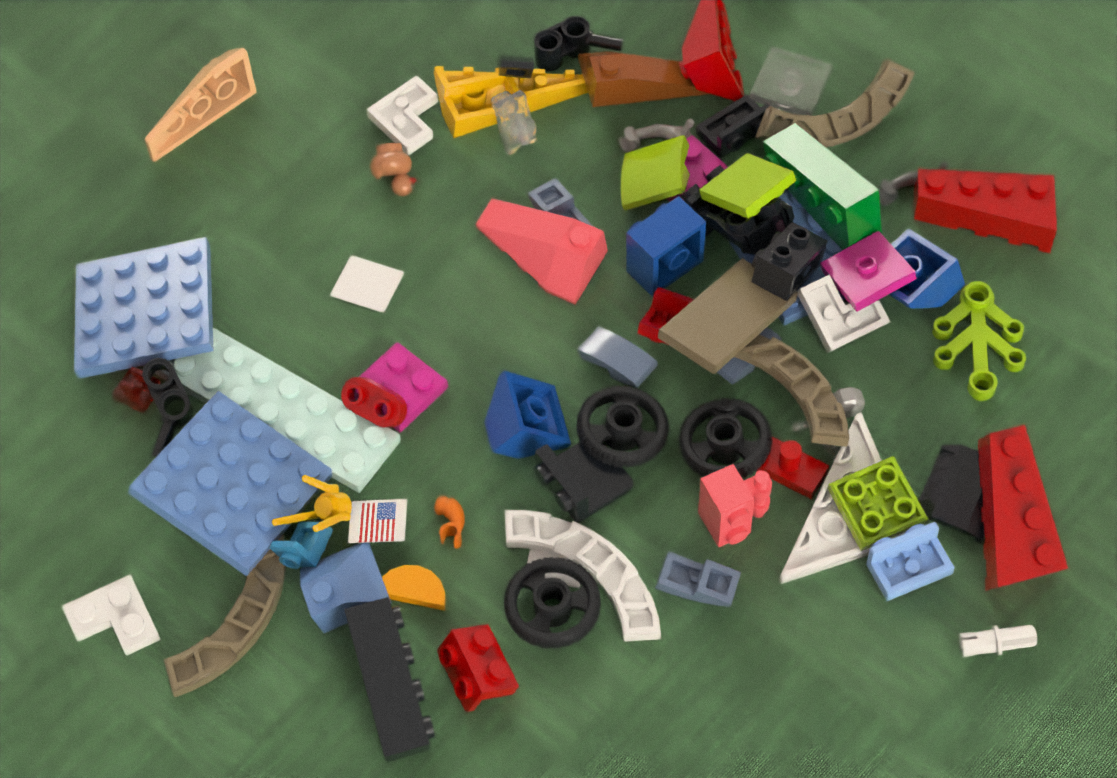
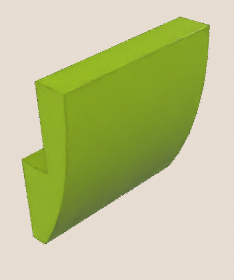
[621,135,690,211]

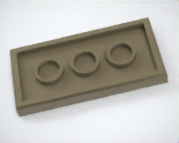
[658,258,798,374]

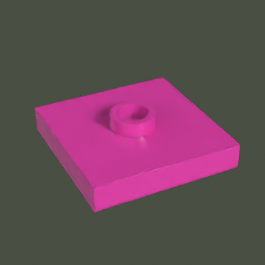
[820,231,917,312]

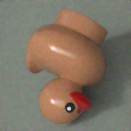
[370,143,417,197]

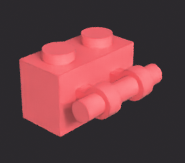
[698,464,772,548]

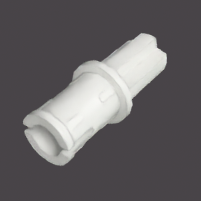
[959,625,1037,657]

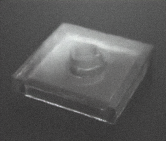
[750,46,832,116]

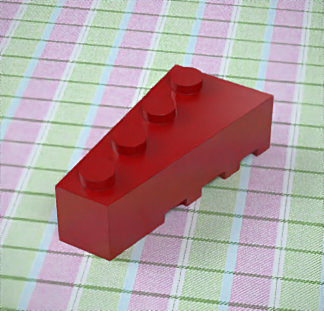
[914,169,1057,254]
[978,424,1069,591]

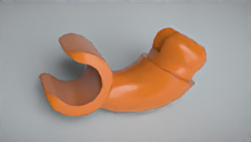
[434,495,465,549]

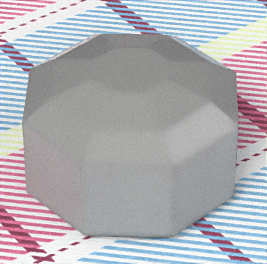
[833,387,865,418]

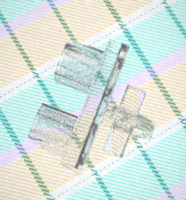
[491,90,537,155]

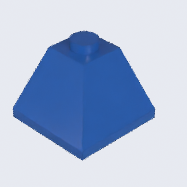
[889,229,965,309]
[484,370,571,459]

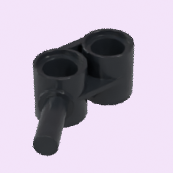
[534,16,624,72]
[142,358,193,458]

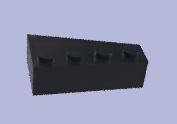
[344,597,435,762]

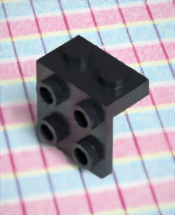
[534,442,634,523]

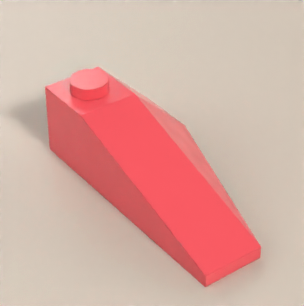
[475,198,608,305]

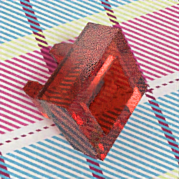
[112,366,161,414]

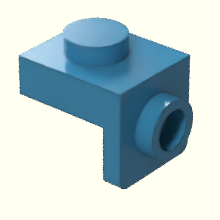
[269,522,333,569]

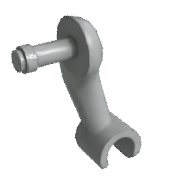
[618,119,694,153]

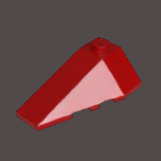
[679,0,744,101]

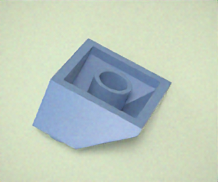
[300,542,392,633]

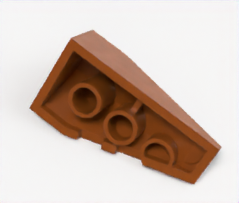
[578,51,709,107]

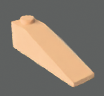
[144,48,257,162]

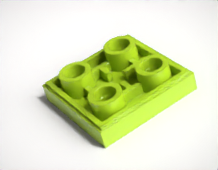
[699,153,796,218]
[827,456,928,551]

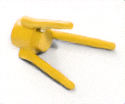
[272,475,352,532]

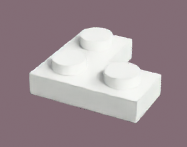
[366,76,438,155]
[796,275,890,353]
[62,574,161,656]

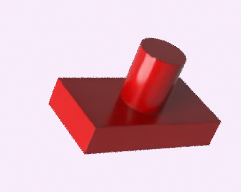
[757,437,829,499]

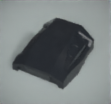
[695,197,795,255]
[918,444,985,544]

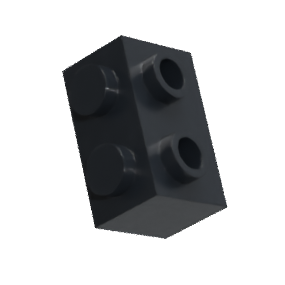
[751,222,828,301]

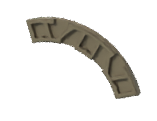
[755,59,915,147]
[734,334,850,447]
[164,535,286,697]

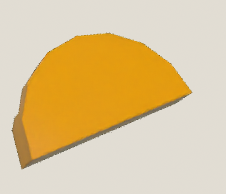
[382,565,446,611]

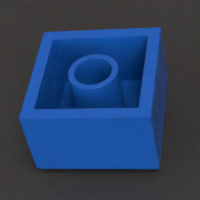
[626,196,706,297]

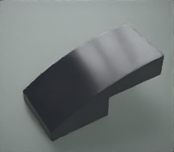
[497,55,534,78]

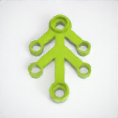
[932,281,1026,401]

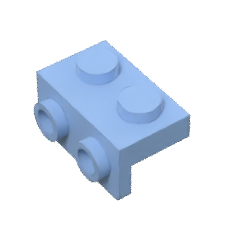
[866,522,955,601]

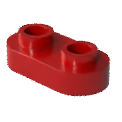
[341,377,407,427]

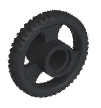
[577,385,669,468]
[679,398,772,477]
[504,557,601,649]

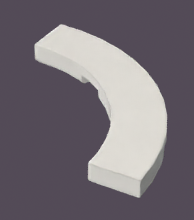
[505,510,661,642]

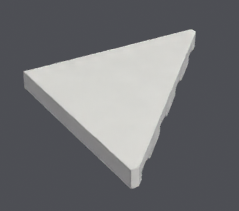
[779,413,905,584]

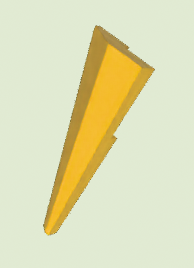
[434,66,588,138]

